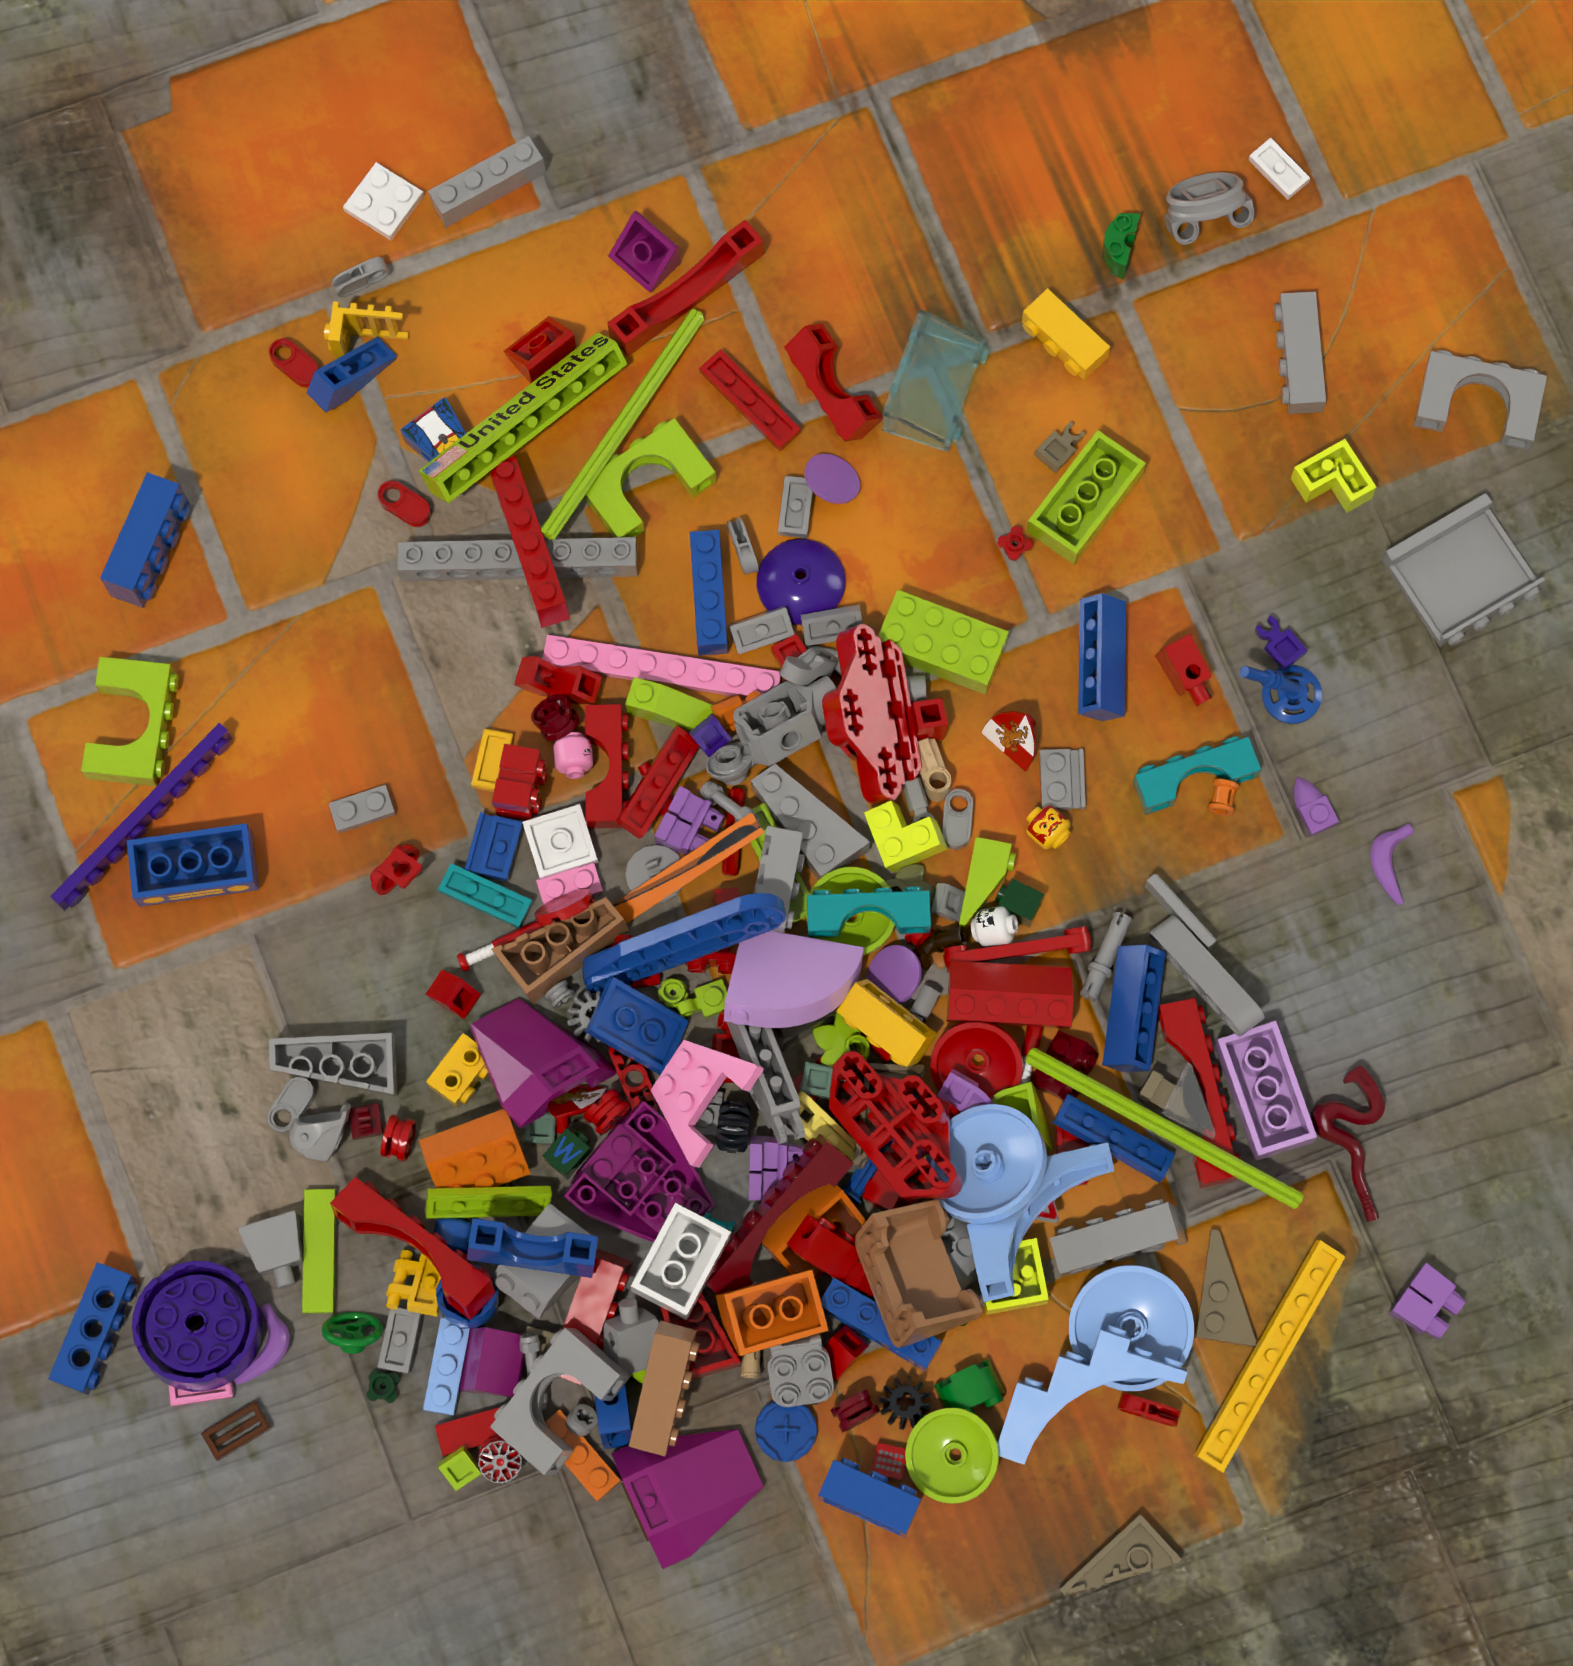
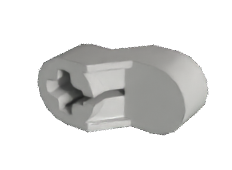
[779,648,838,686]

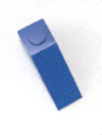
[307,337,397,413]

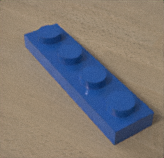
[1052,1094,1175,1183]

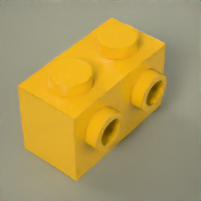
[426,1033,489,1108]

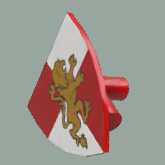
[981,711,1036,772]
[547,1084,607,1134]

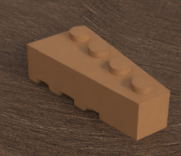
[491,897,629,1004]
[629,1321,700,1456]

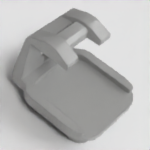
[767,1333,834,1407]

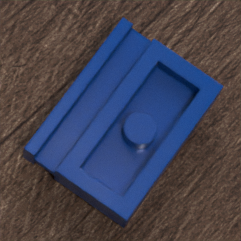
[465,812,523,882]

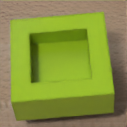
[438,1445,481,1491]

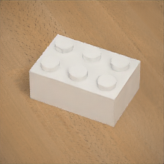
[631,1203,731,1320]

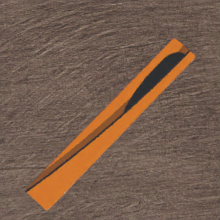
[612,813,764,924]

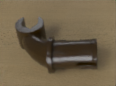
[912,926,968,972]

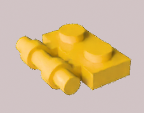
[386,1250,441,1317]

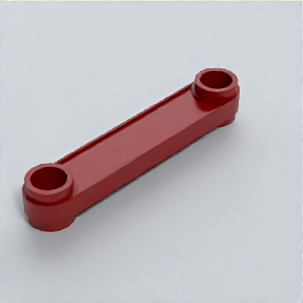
[943,926,1092,973]

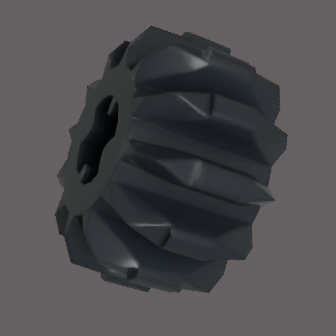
[716,1100,751,1153]
[879,1376,932,1430]

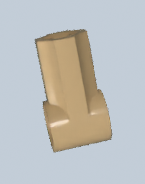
[918,738,951,802]

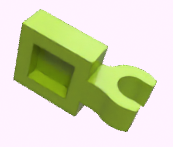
[677,979,727,1020]

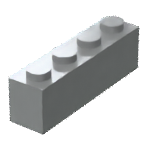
[428,136,546,228]
[1273,291,1326,414]

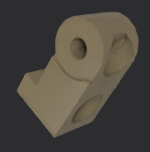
[1137,1070,1192,1124]

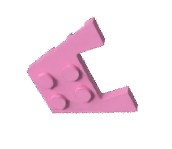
[651,1040,764,1168]

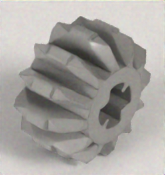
[567,991,602,1042]

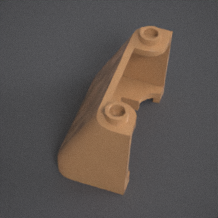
[855,1199,983,1348]

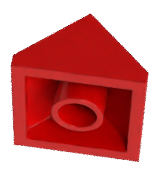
[503,316,577,384]

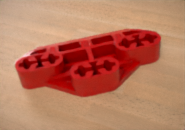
[822,624,922,804]
[829,1051,963,1203]

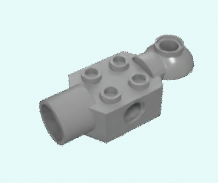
[705,676,837,785]

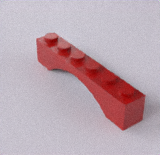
[607,220,764,357]
[490,456,570,628]
[1158,998,1240,1189]
[330,1177,495,1320]

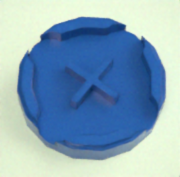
[755,1401,817,1462]

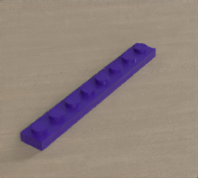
[50,723,232,911]

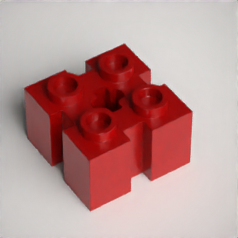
[492,744,548,821]

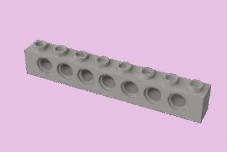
[398,537,638,581]

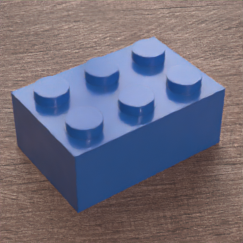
[818,1458,921,1538]

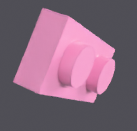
[536,863,603,905]

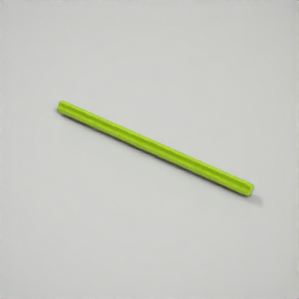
[541,309,704,540]
[1025,1048,1304,1209]

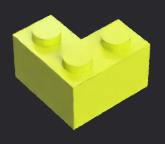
[1291,439,1377,513]
[864,801,948,873]
[983,1238,1049,1315]

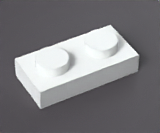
[1248,138,1310,200]

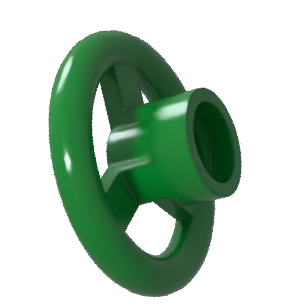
[321,1312,384,1354]

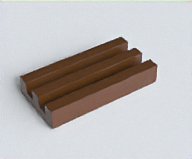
[201,1401,272,1461]

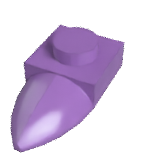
[1294,777,1339,837]
[937,1069,993,1112]

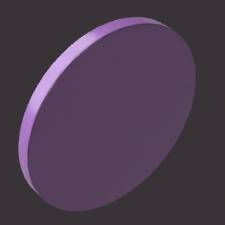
[804,454,860,504]
[867,945,922,1004]

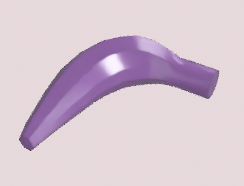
[1370,824,1414,905]
[234,1303,290,1385]

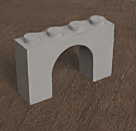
[1413,350,1547,451]
[490,1328,630,1475]

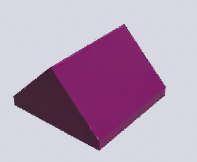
[608,211,681,292]
[459,1327,525,1397]

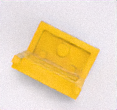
[324,301,409,360]

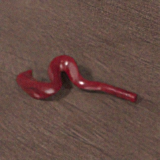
[1311,1065,1385,1223]

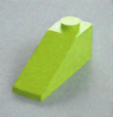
[625,677,714,731]
[959,837,1016,930]

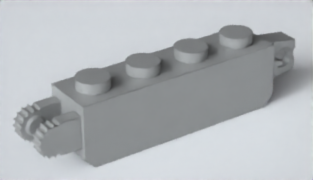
[727,1022,805,1144]

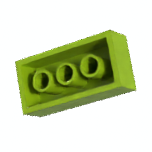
[1027,430,1146,565]
[878,589,1009,695]

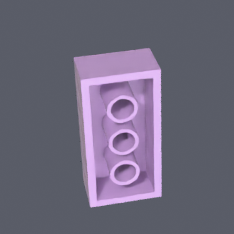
[1214,1021,1317,1161]

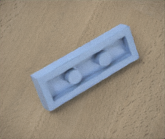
[423,1317,471,1416]

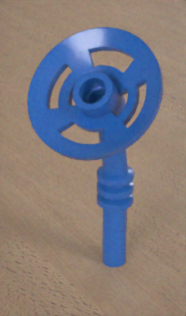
[1240,666,1322,724]

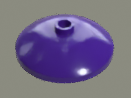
[757,539,845,625]

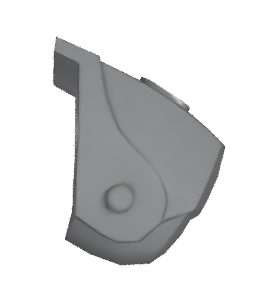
[289,1103,351,1162]

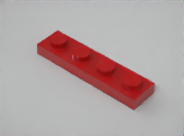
[699,349,801,451]
[615,726,699,839]

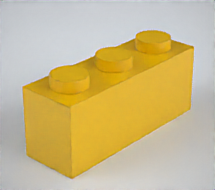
[1022,288,1110,380]
[836,979,937,1067]

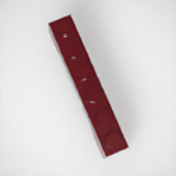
[706,1133,854,1294]

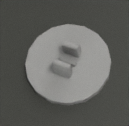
[625,845,682,904]

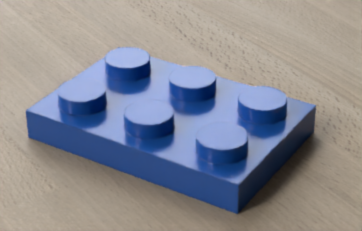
[585,977,689,1075]

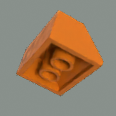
[761,1184,866,1281]
[715,1270,829,1356]

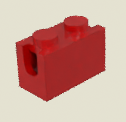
[787,1214,859,1283]

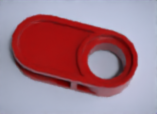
[269,338,319,388]
[377,481,431,527]
[1117,1393,1181,1427]

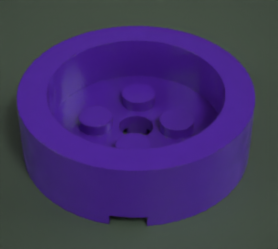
[132,1261,262,1392]

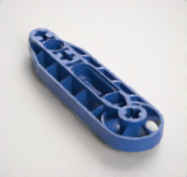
[582,893,786,994]

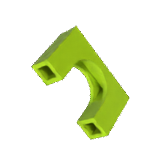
[583,418,717,538]
[81,657,179,786]

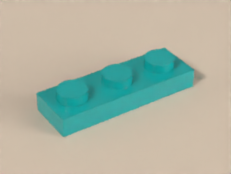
[437,863,533,929]

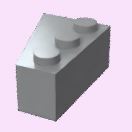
[754,826,805,933]

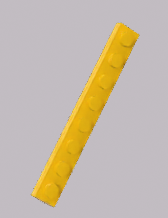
[1194,1240,1345,1473]

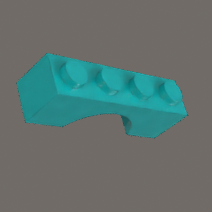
[1133,736,1261,815]
[807,887,931,938]

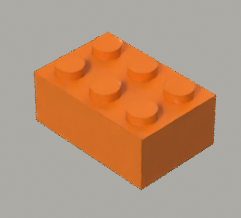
[419,1109,531,1188]

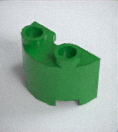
[1102,213,1140,280]
[934,1359,1006,1414]

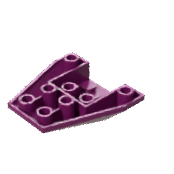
[470,998,616,1129]
[563,1101,715,1243]
[611,1429,764,1569]

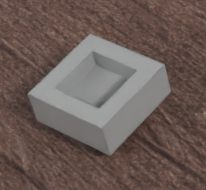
[931,883,965,921]

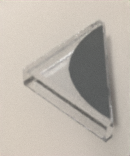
[1162,1062,1216,1140]

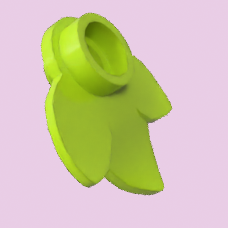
[812,1013,870,1067]

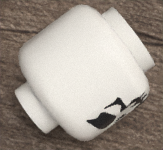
[971,906,1018,948]

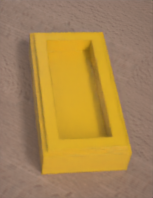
[471,728,514,792]

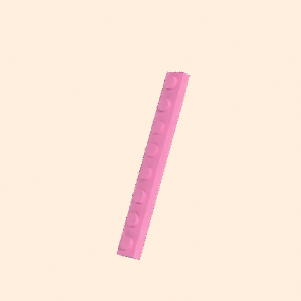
[542,635,782,698]

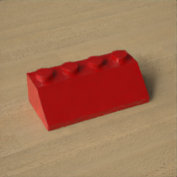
[946,961,1073,1029]

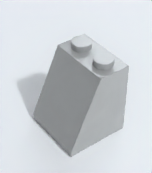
[492,1204,599,1319]

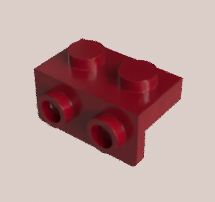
[1029,1030,1099,1101]

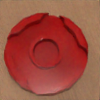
[534,889,594,926]

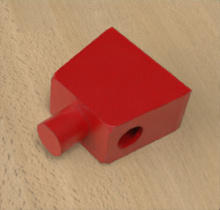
[1155,634,1212,707]

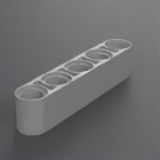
[1148,915,1265,1037]

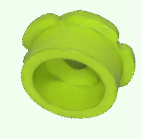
[658,978,688,1008]

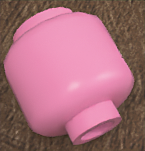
[553,732,593,779]

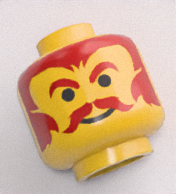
[1026,805,1071,850]

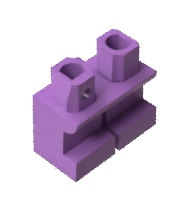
[654,786,725,855]
[749,1135,804,1200]
[1388,1263,1466,1340]

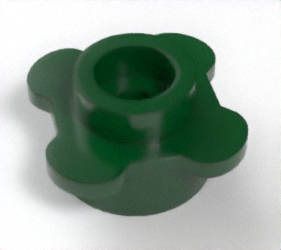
[366,1370,399,1403]

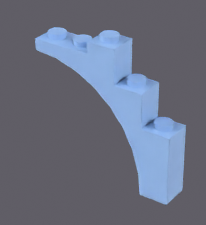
[967,1142,1115,1302]
[998,1325,1187,1464]

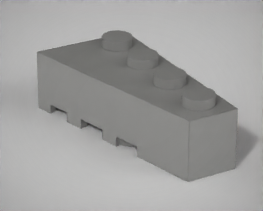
[750,764,870,880]
[269,1033,398,1096]
[1050,1199,1188,1276]

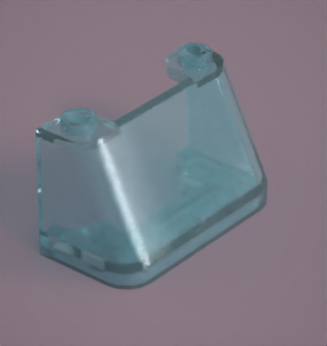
[882,309,990,452]

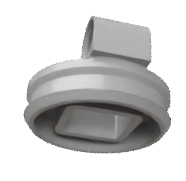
[1164,172,1254,245]

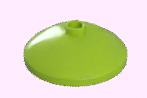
[806,867,895,956]
[905,1408,999,1504]

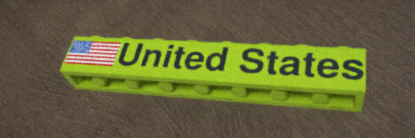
[418,332,627,504]

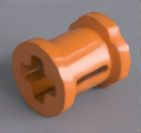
[1207,779,1239,816]

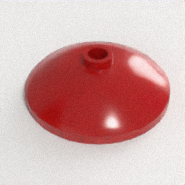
[930,1021,1023,1100]

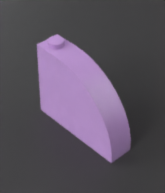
[724,931,864,1028]

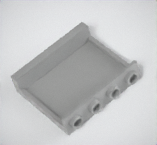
[1382,493,1545,648]

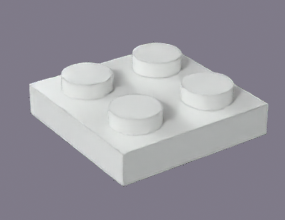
[343,162,424,241]
[522,804,598,879]

